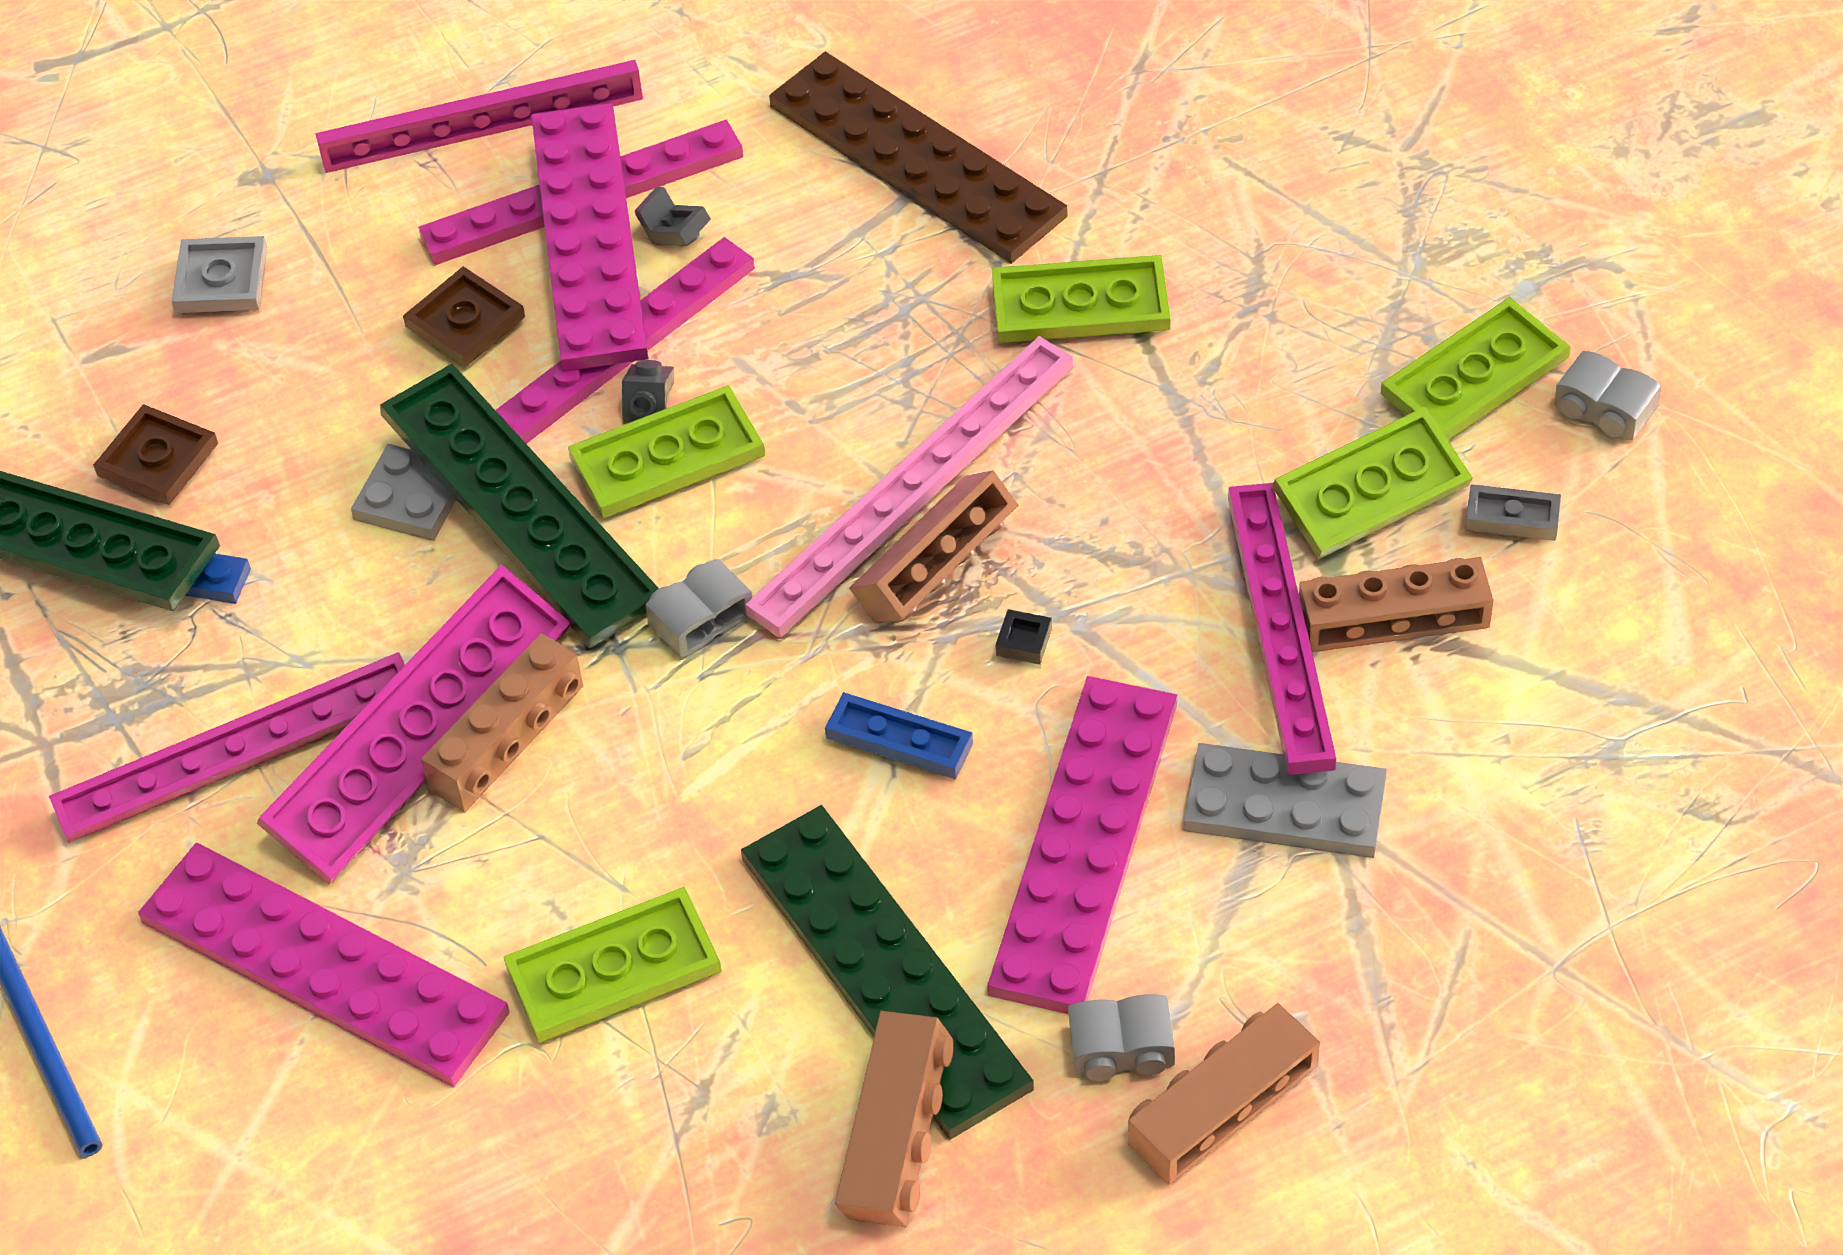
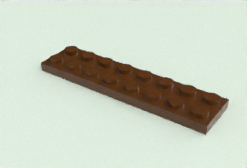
[769,51,1068,264]

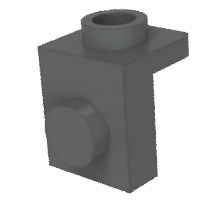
[635,187,711,246]
[622,360,674,422]

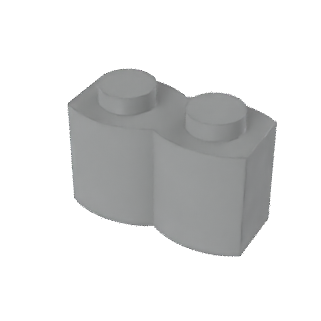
[1554,351,1661,440]
[646,559,752,657]
[1068,994,1175,1081]

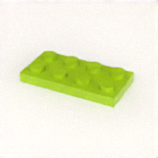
[991,255,1171,343]
[1380,297,1571,440]
[568,385,766,519]
[1272,406,1473,559]
[503,886,722,1043]

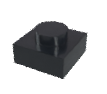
[996,609,1052,665]

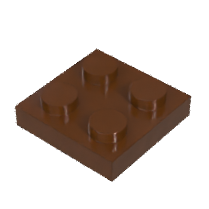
[403,266,525,367]
[93,404,218,505]

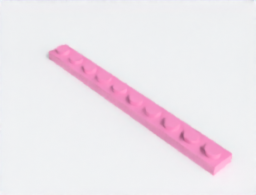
[745,336,1073,638]

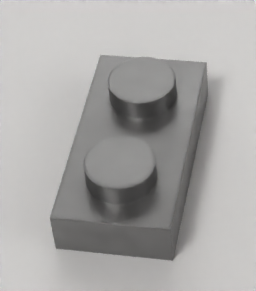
[1465,484,1561,541]

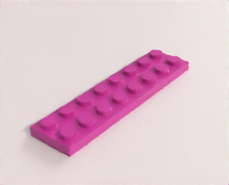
[531,103,649,371]
[257,564,571,885]
[987,676,1178,1014]
[138,842,510,1087]

